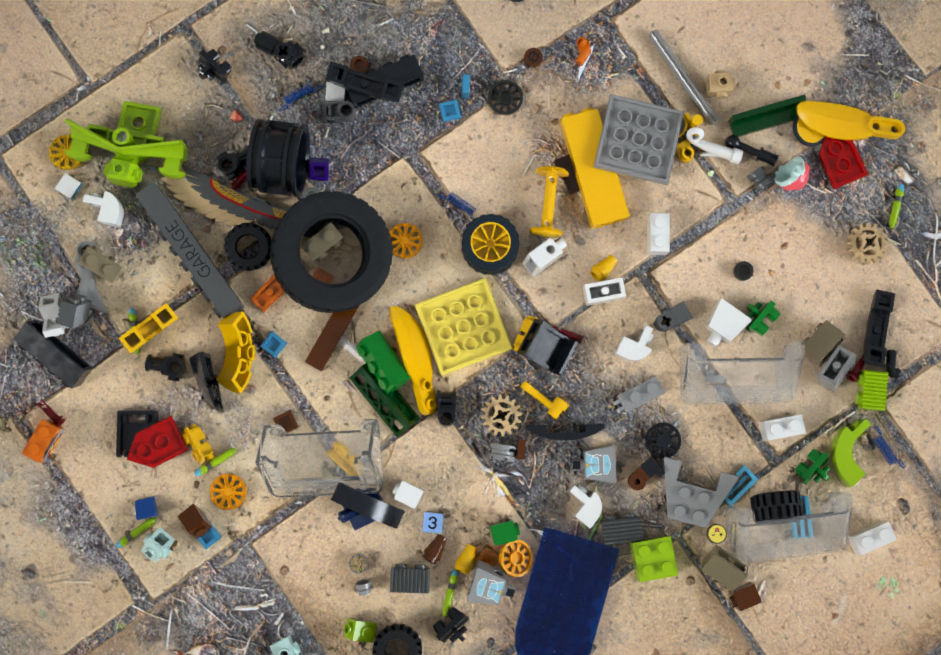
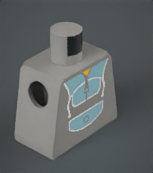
[572,446,616,483]
[467,560,516,605]

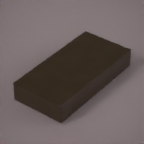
[555,154,580,195]

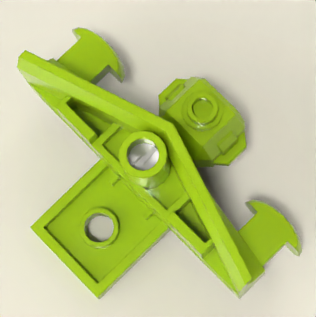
[65,101,189,188]

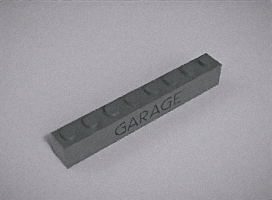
[135,182,245,318]

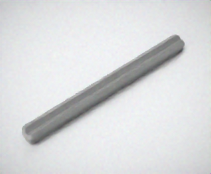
[649,30,719,125]

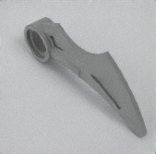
[74,241,108,314]

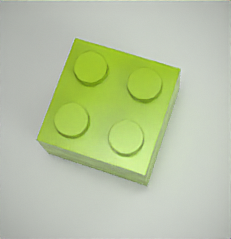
[630,535,678,582]

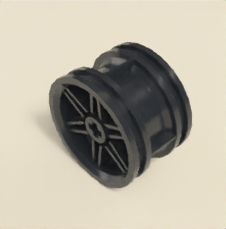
[246,118,310,197]

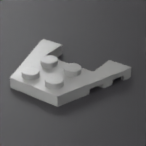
[663,456,739,528]

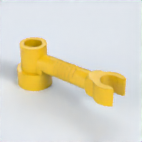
[520,381,569,419]

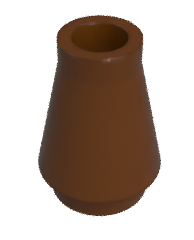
[422,534,447,565]

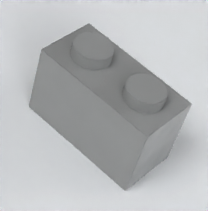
[817,345,856,392]

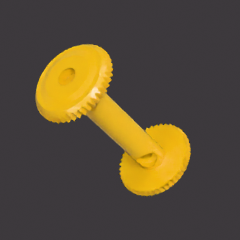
[529,166,569,238]

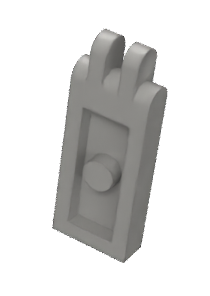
[612,376,665,413]

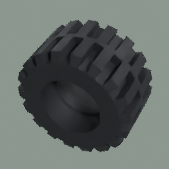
[224,223,272,271]
[750,490,803,523]
[372,624,422,655]

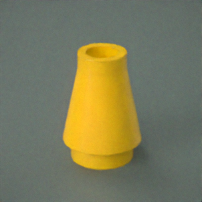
[590,254,617,282]
[454,544,477,575]

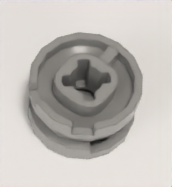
[488,443,517,462]

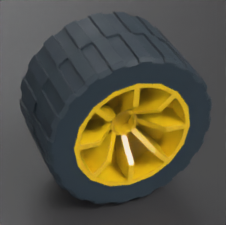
[462,214,520,275]

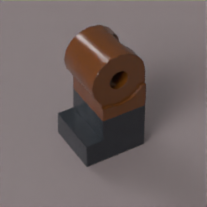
[628,457,665,490]

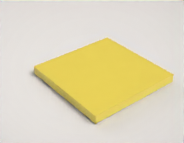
[414,278,513,376]

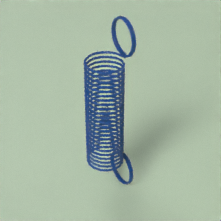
[279,82,323,111]
[438,192,476,220]
[873,426,905,468]

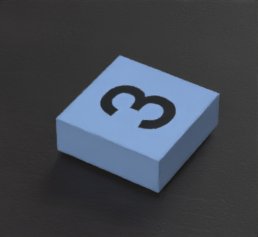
[422,512,443,533]

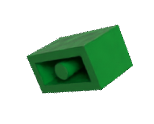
[489,519,520,546]

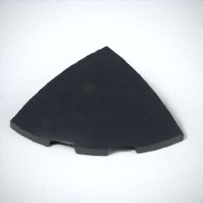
[190,352,224,413]

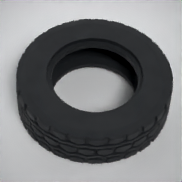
[270,191,393,313]

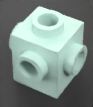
[141,527,175,563]
[269,635,301,655]

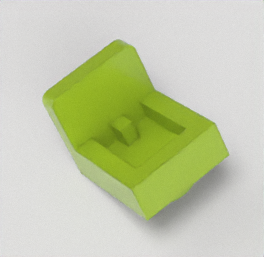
[344,618,377,643]

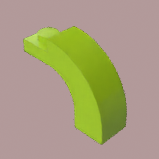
[830,419,871,487]

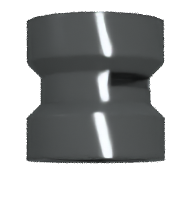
[747,166,773,192]

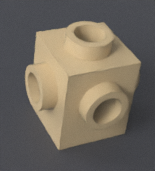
[706,70,736,99]

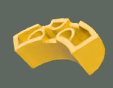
[216,311,255,393]

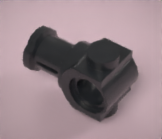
[275,41,306,69]
[217,146,248,181]
[145,353,186,382]

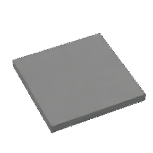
[593,94,684,185]

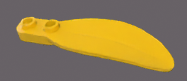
[796,101,905,140]
[389,306,437,415]

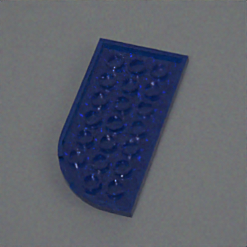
[515,527,620,655]

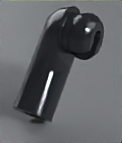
[886,350,901,379]

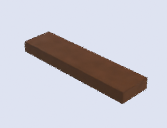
[305,305,360,372]

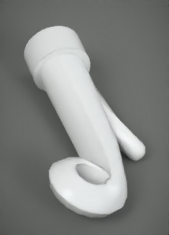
[686,127,743,165]

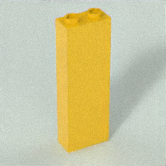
[559,108,630,230]

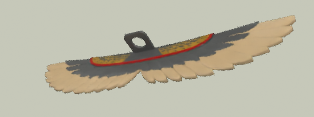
[159,158,360,256]

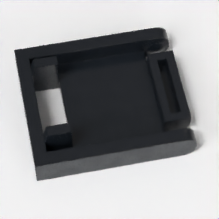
[116,411,158,457]

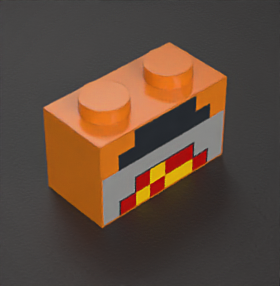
[22,419,65,463]

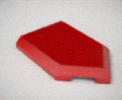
[818,136,868,190]
[127,416,189,468]

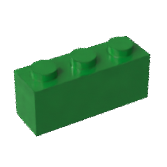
[356,330,411,394]

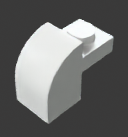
[82,191,124,228]
[39,293,68,338]
[614,325,654,362]
[569,485,602,528]

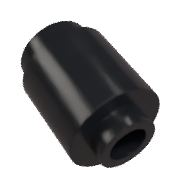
[254,31,283,56]

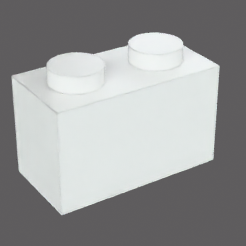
[647,213,670,255]
[583,278,626,306]
[759,414,806,441]
[392,480,425,509]
[847,521,897,555]

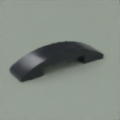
[325,61,404,103]
[864,290,896,368]
[526,424,605,441]
[331,482,405,529]

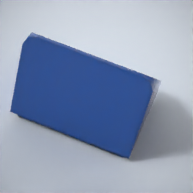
[135,496,158,520]

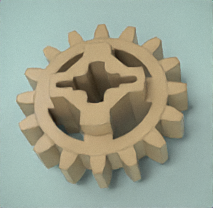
[846,222,889,265]
[480,395,522,437]

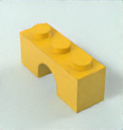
[118,303,178,355]

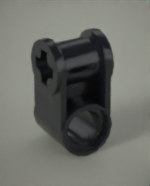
[437,390,456,427]

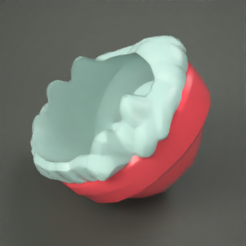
[774,156,810,191]

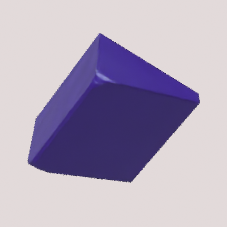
[309,158,330,181]

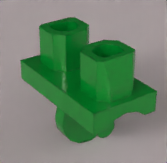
[746,300,781,336]
[795,449,830,485]

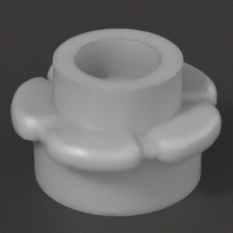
[354,579,373,596]

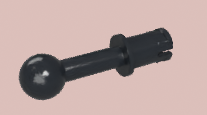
[725,135,779,167]

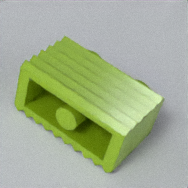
[855,370,888,411]

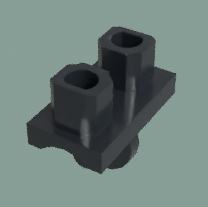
[197,49,232,85]
[433,607,470,643]

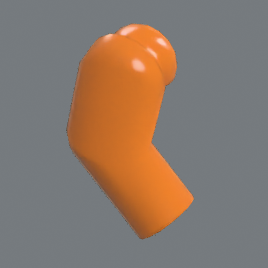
[575,37,591,66]

